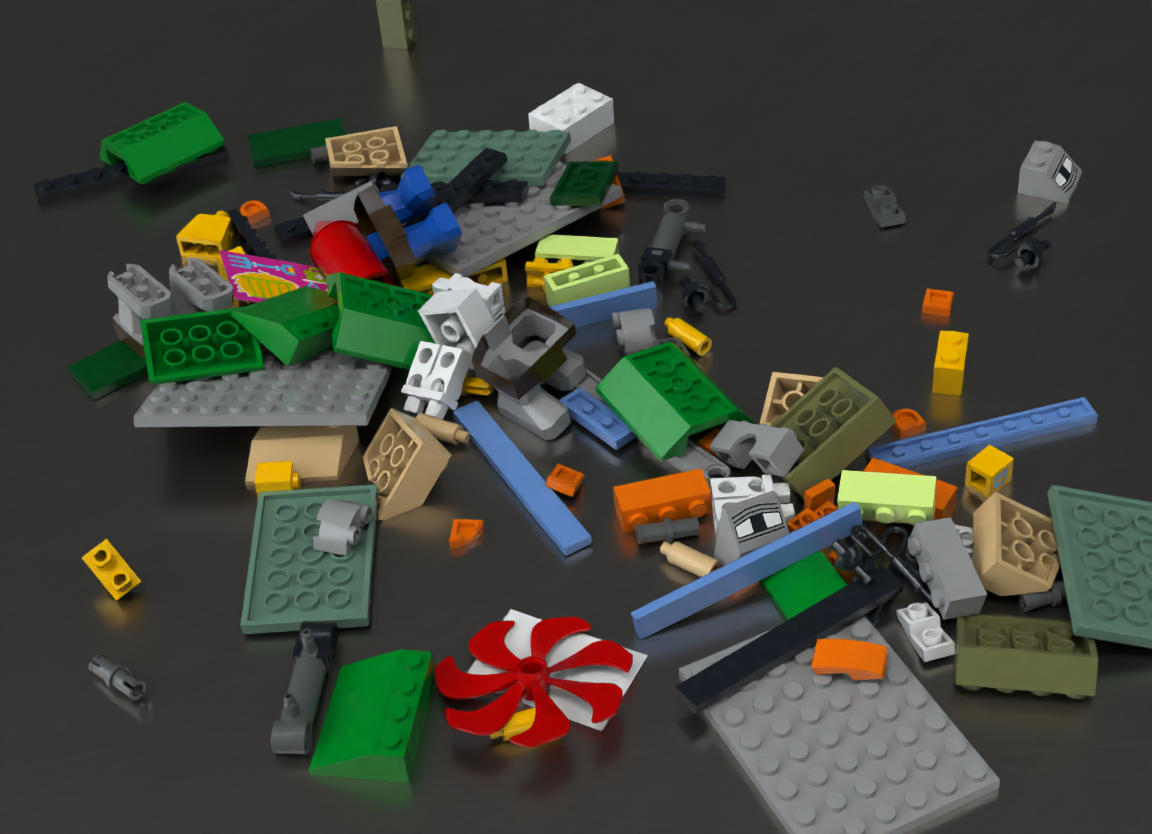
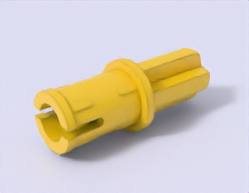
[461,374,494,396]

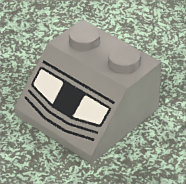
[1018,140,1082,204]
[714,491,790,566]

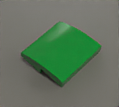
[761,550,847,620]

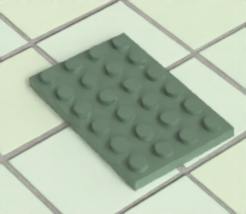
[401,130,571,186]
[240,484,378,634]
[1047,485,1152,648]

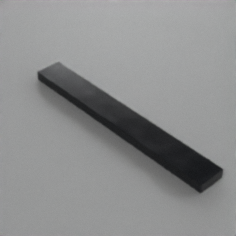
[675,565,903,715]

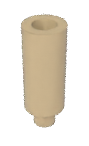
[415,413,471,445]
[660,541,721,577]

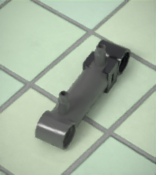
[638,199,707,296]
[271,621,338,755]

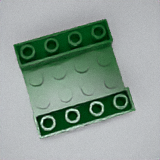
[100,102,225,184]
[326,272,436,369]
[595,341,756,462]

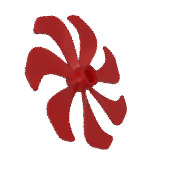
[434,617,633,748]

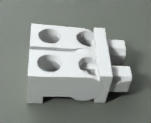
[432,273,505,320]
[401,341,474,419]
[710,474,795,540]

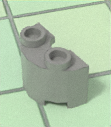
[611,308,657,355]
[313,499,373,556]

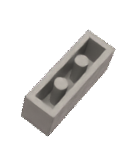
[303,180,380,234]
[908,517,987,620]

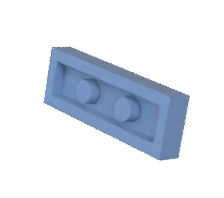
[559,387,637,450]

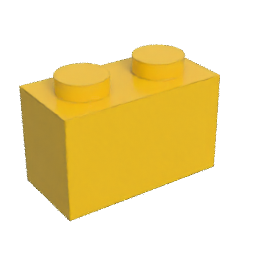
[932,330,969,396]

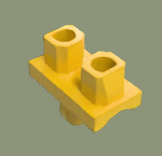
[525,257,573,295]
[82,538,142,601]

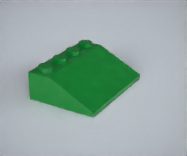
[231,286,340,366]
[140,307,264,385]
[309,649,436,783]

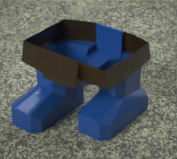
[353,164,462,283]

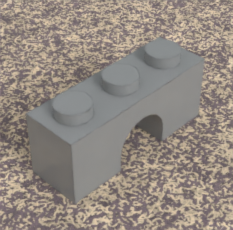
[709,420,804,477]

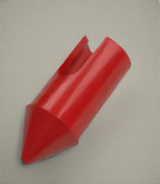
[309,220,398,287]

